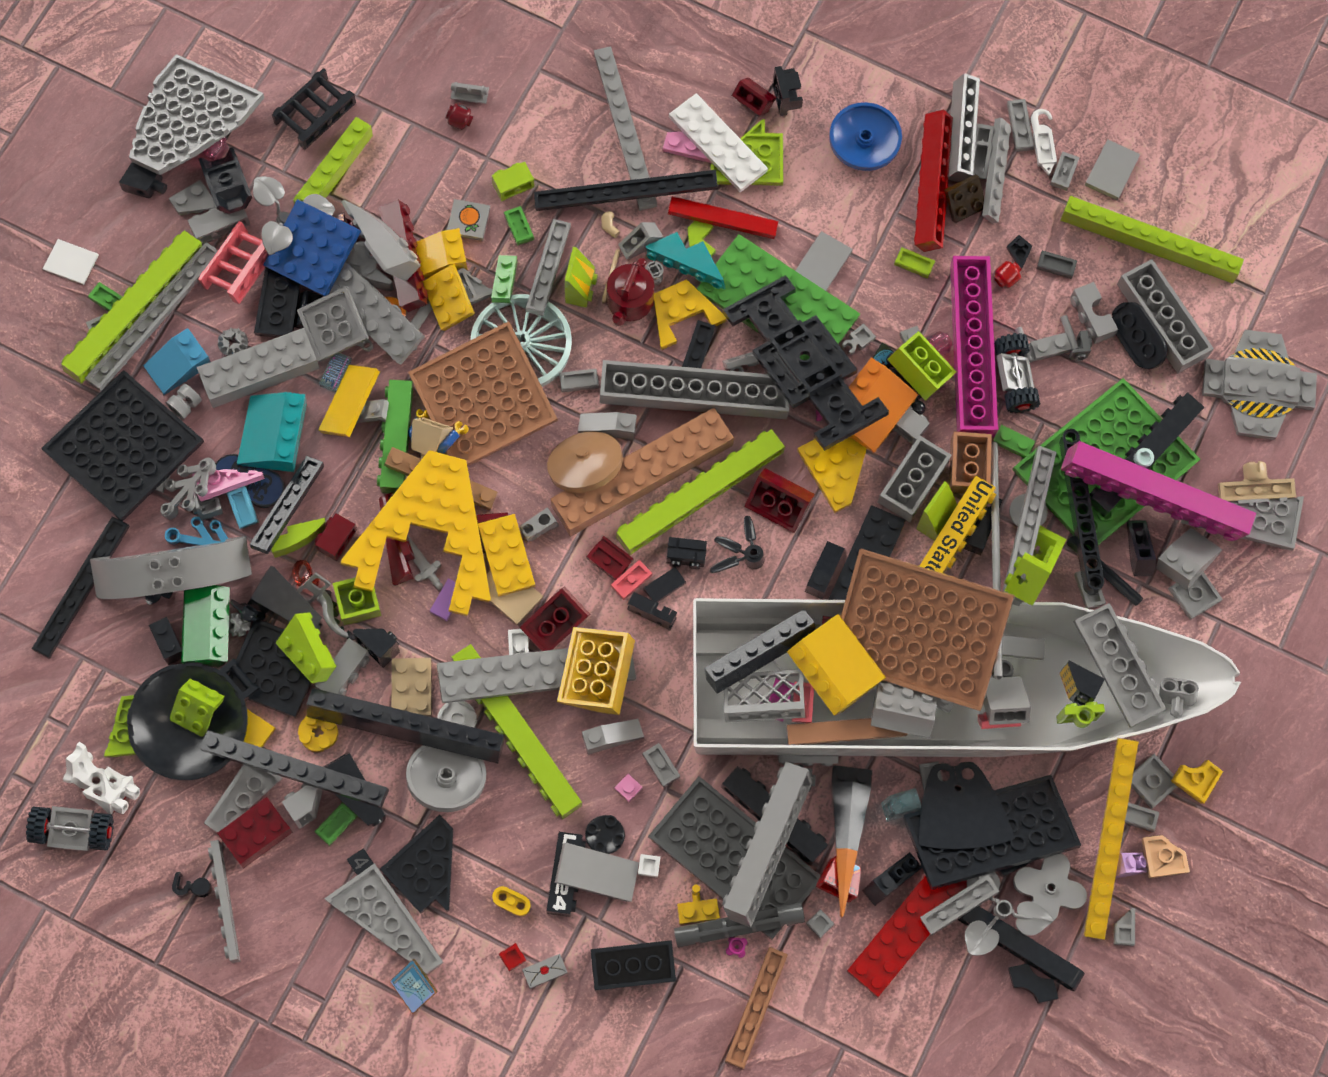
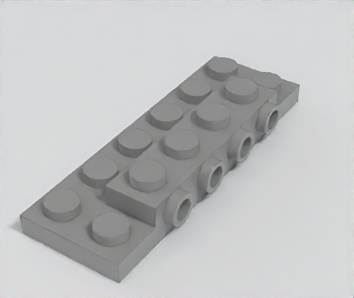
[1073,603,1166,728]

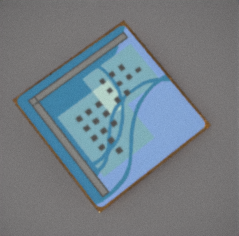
[390,959,438,1014]

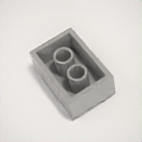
[871,682,937,738]

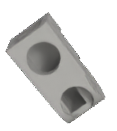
[520,507,559,542]

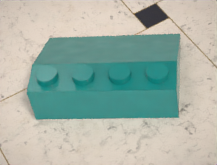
[237,392,307,472]

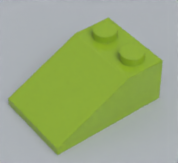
[916,481,958,541]

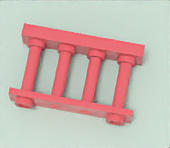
[198,221,268,304]

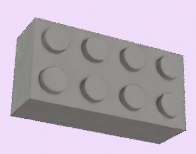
[877,435,952,522]

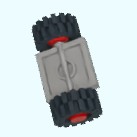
[994,333,1041,414]
[26,806,114,851]

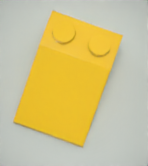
[416,228,467,278]

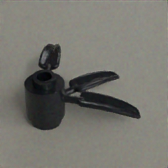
[710,516,764,573]

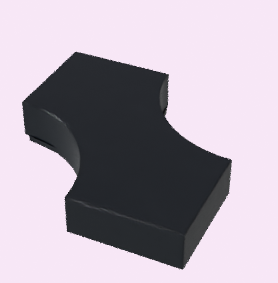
[1008,963,1058,1004]

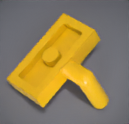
[677,884,720,925]

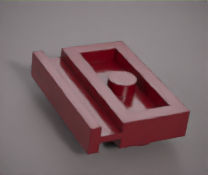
[586,536,634,581]

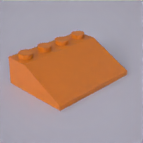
[849,357,918,453]

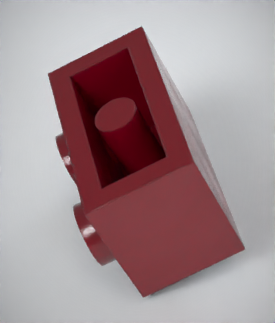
[731,78,777,116]
[315,513,357,561]

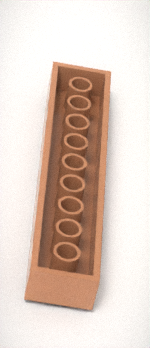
[551,408,734,537]

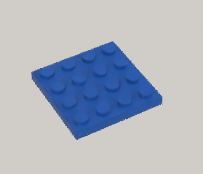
[263,199,361,296]

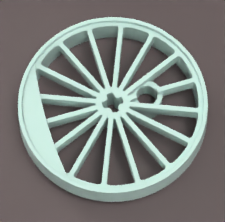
[471,294,572,387]

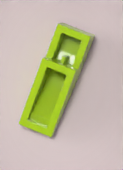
[271,518,326,558]

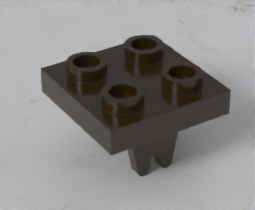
[944,174,984,223]

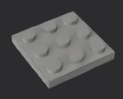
[297,287,369,362]

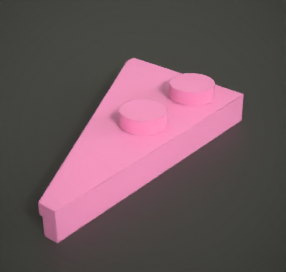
[192,469,265,502]

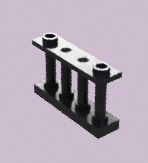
[272,68,356,150]

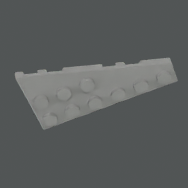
[1181,496,1304,551]
[324,863,444,975]

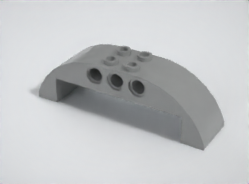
[90,536,252,599]

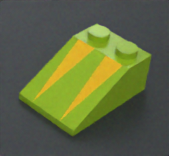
[565,247,598,308]

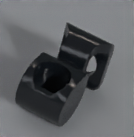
[172,872,212,898]

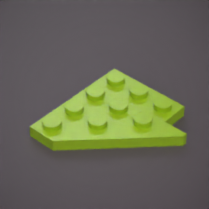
[710,119,783,186]

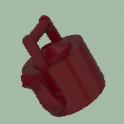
[606,258,655,326]

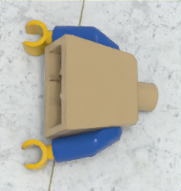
[408,409,469,459]

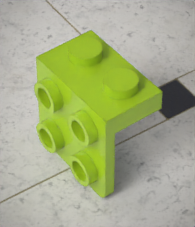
[170,679,225,736]

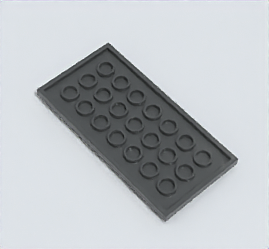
[648,776,820,940]

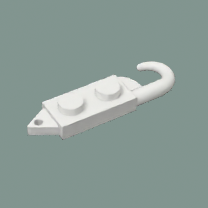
[1031,109,1057,176]

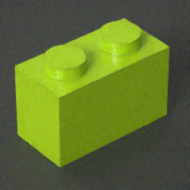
[492,161,535,201]

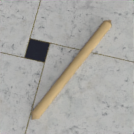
[602,249,620,303]

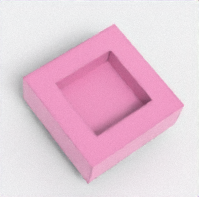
[614,774,642,803]

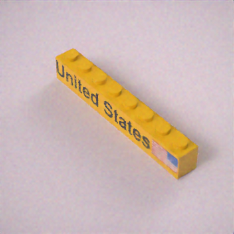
[919,476,997,574]

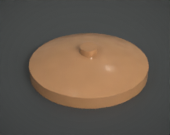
[547,431,623,493]

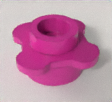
[726,937,748,958]

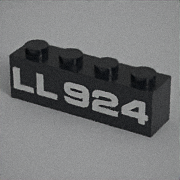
[546,831,586,917]

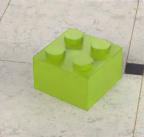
[333,577,382,626]

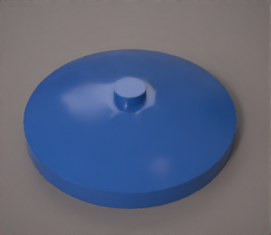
[829,102,902,171]

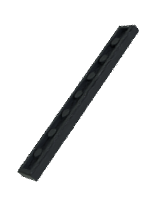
[31,516,130,659]

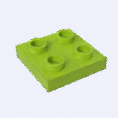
[1056,702,1105,728]

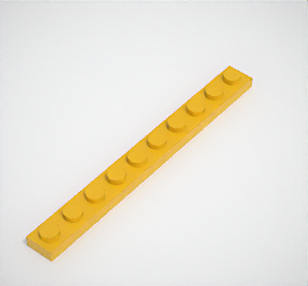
[1084,738,1139,940]

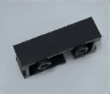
[627,592,677,631]

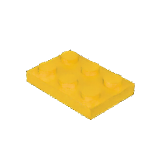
[423,264,475,331]

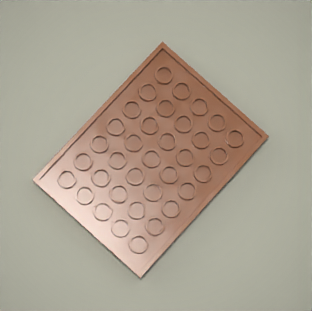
[841,549,1015,711]

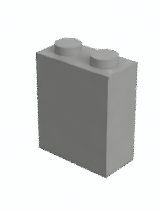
[983,676,1031,725]

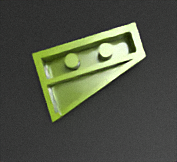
[276,612,337,683]

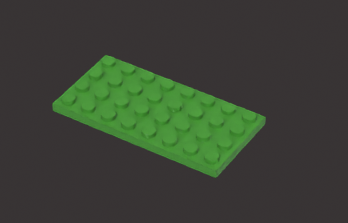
[697,234,860,360]

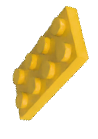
[478,514,536,597]

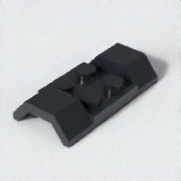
[198,147,252,214]

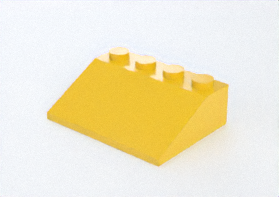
[787,614,886,716]
[557,627,635,715]

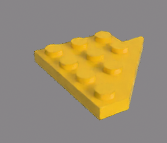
[797,437,867,513]

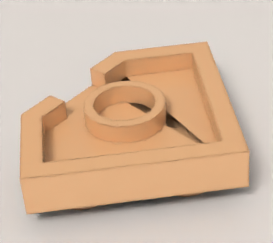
[1141,835,1190,878]

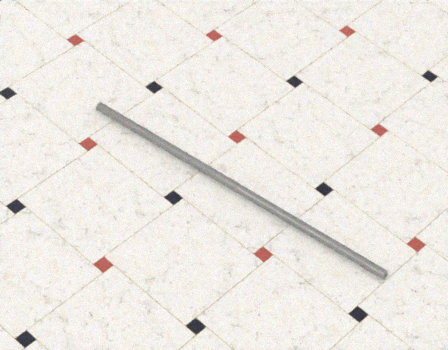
[991,442,1002,680]

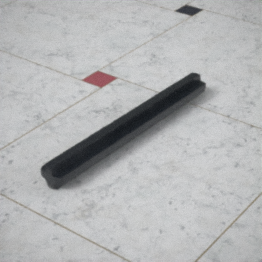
[1066,536,1143,606]

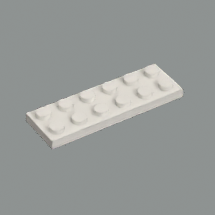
[669,93,768,192]

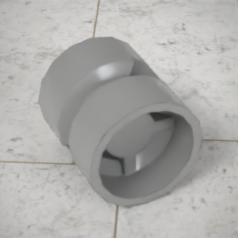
[166,383,202,420]

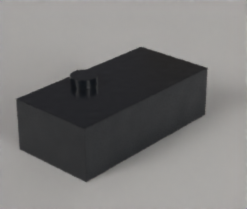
[590,940,676,991]

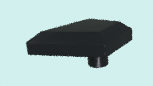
[1006,235,1032,270]

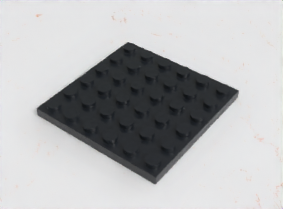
[41,370,204,522]

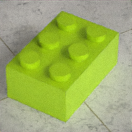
[887,331,956,401]

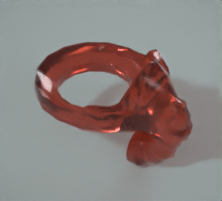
[292,560,320,587]

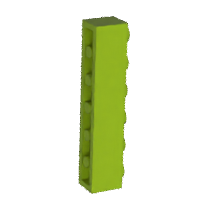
[293,117,373,204]

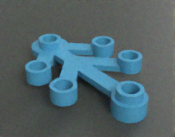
[164,517,228,546]

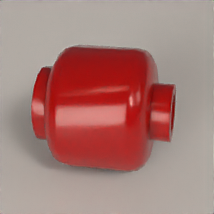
[993,261,1022,288]

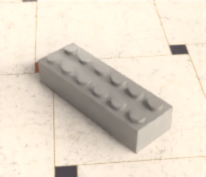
[1117,259,1214,374]
[197,328,320,408]

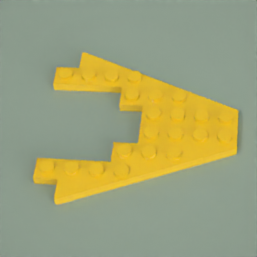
[340,450,491,616]

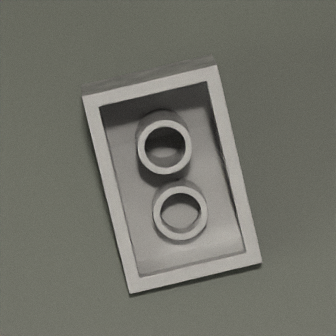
[1156,528,1222,591]

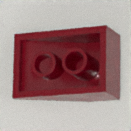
[519,586,591,651]

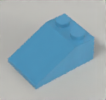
[143,328,211,395]

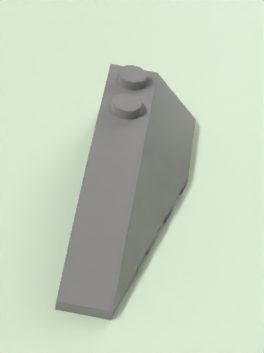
[341,199,421,281]

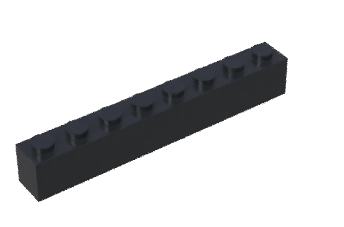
[1089,392,1204,517]

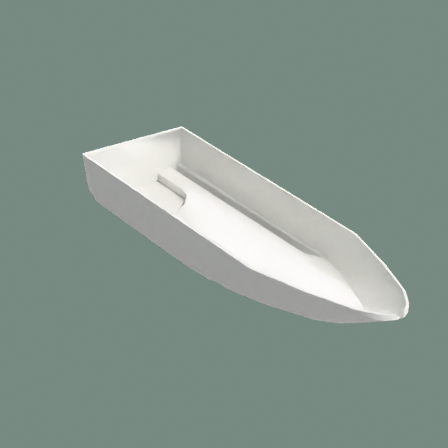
[693,598,1241,757]

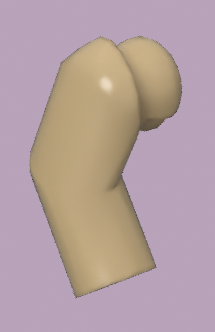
[601,211,620,238]

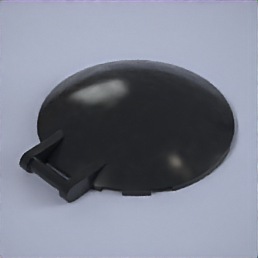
[127,659,260,781]

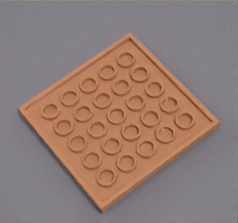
[408,321,558,466]

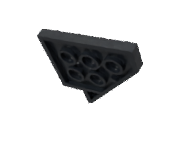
[380,814,454,914]

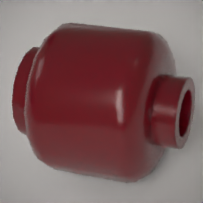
[445,103,473,130]

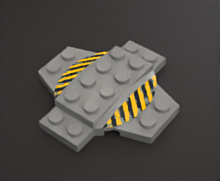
[1202,330,1317,440]

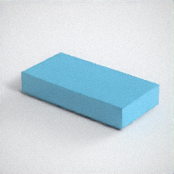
[227,486,259,529]

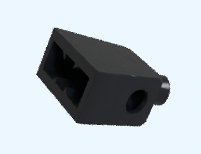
[119,162,167,199]

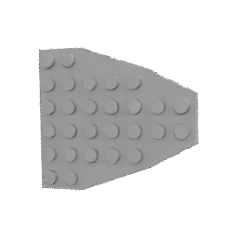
[129,54,265,175]

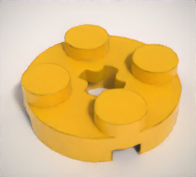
[298,715,339,753]

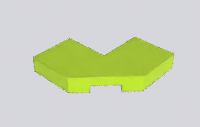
[687,221,716,257]

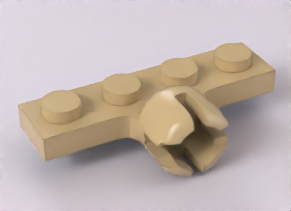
[1218,461,1296,502]

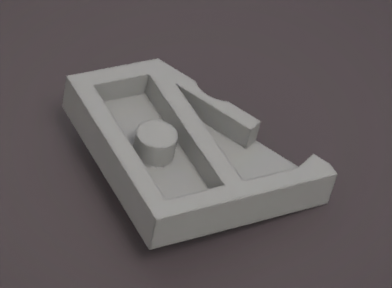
[169,180,216,215]
[457,268,493,305]

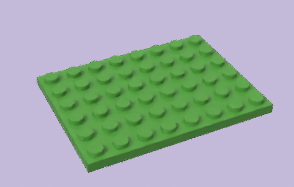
[1012,378,1200,551]

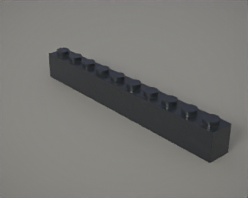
[306,688,504,764]

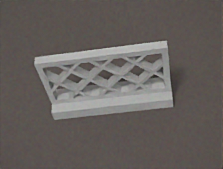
[724,669,805,722]

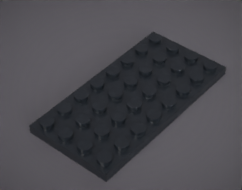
[903,775,1081,890]

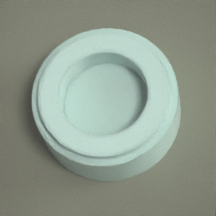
[1134,448,1154,468]

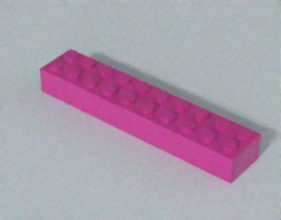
[950,256,998,438]
[1061,441,1256,541]

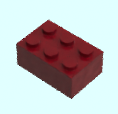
[217,797,293,869]

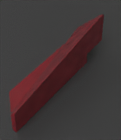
[379,492,415,586]

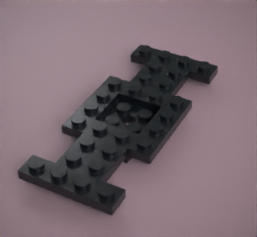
[723,275,889,451]

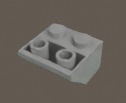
[282,784,322,829]

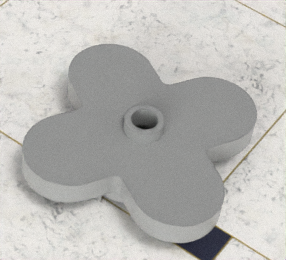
[1013,853,1087,921]

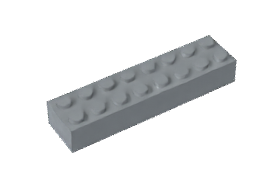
[722,762,812,928]

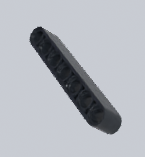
[957,906,1085,991]

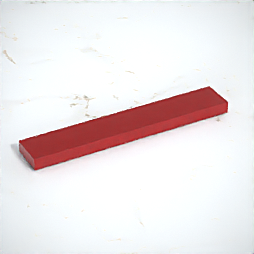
[668,196,778,239]

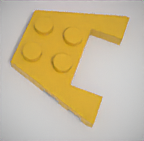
[654,279,727,350]

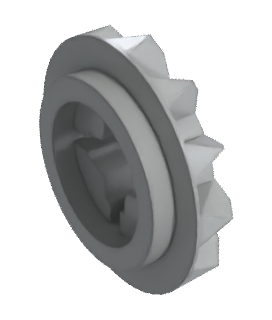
[217,327,248,356]

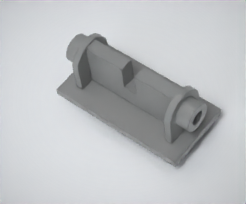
[450,82,489,104]

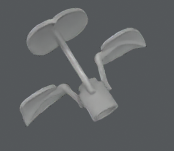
[253,176,335,255]
[965,872,1053,956]

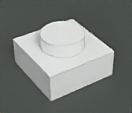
[638,854,660,878]

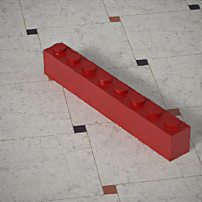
[914,109,953,252]

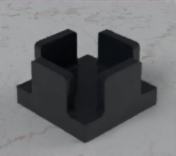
[772,66,803,116]

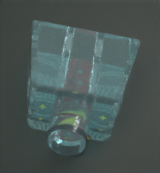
[881,788,922,822]

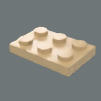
[392,658,432,717]

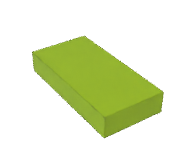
[894,247,935,279]

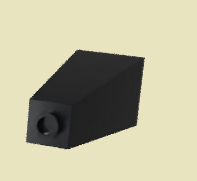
[247,566,322,630]
[323,752,386,827]

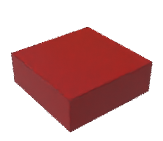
[499,943,527,972]

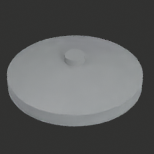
[406,745,486,812]

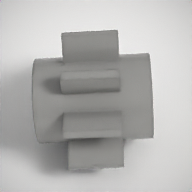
[229,612,251,637]

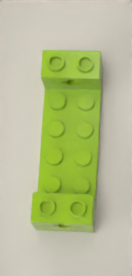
[1004,525,1066,606]

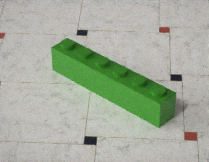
[377,380,413,494]

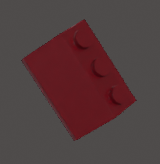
[744,468,815,533]

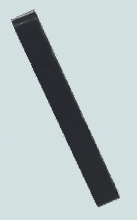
[1059,429,1104,595]

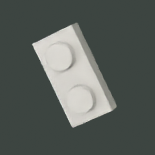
[508,629,529,655]

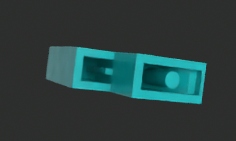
[645,232,725,289]

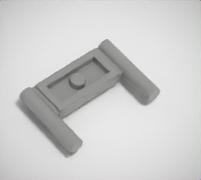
[1015,315,1079,363]

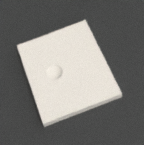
[43,239,99,285]

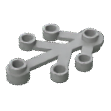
[160,458,216,520]

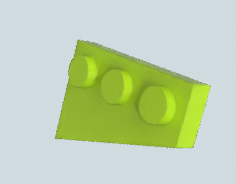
[104,695,136,758]

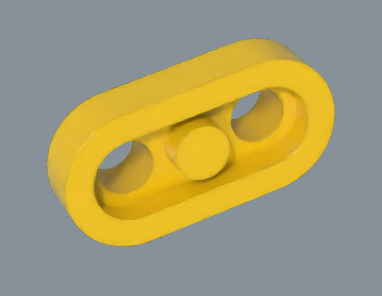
[492,886,531,917]

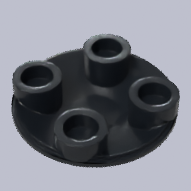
[585,815,625,854]

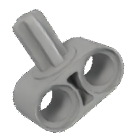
[1159,678,1199,718]

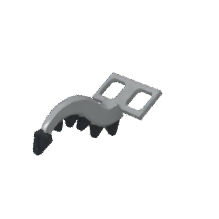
[296,572,355,640]

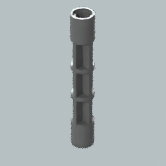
[674,903,805,948]

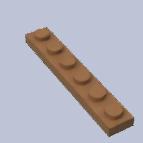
[384,447,498,511]

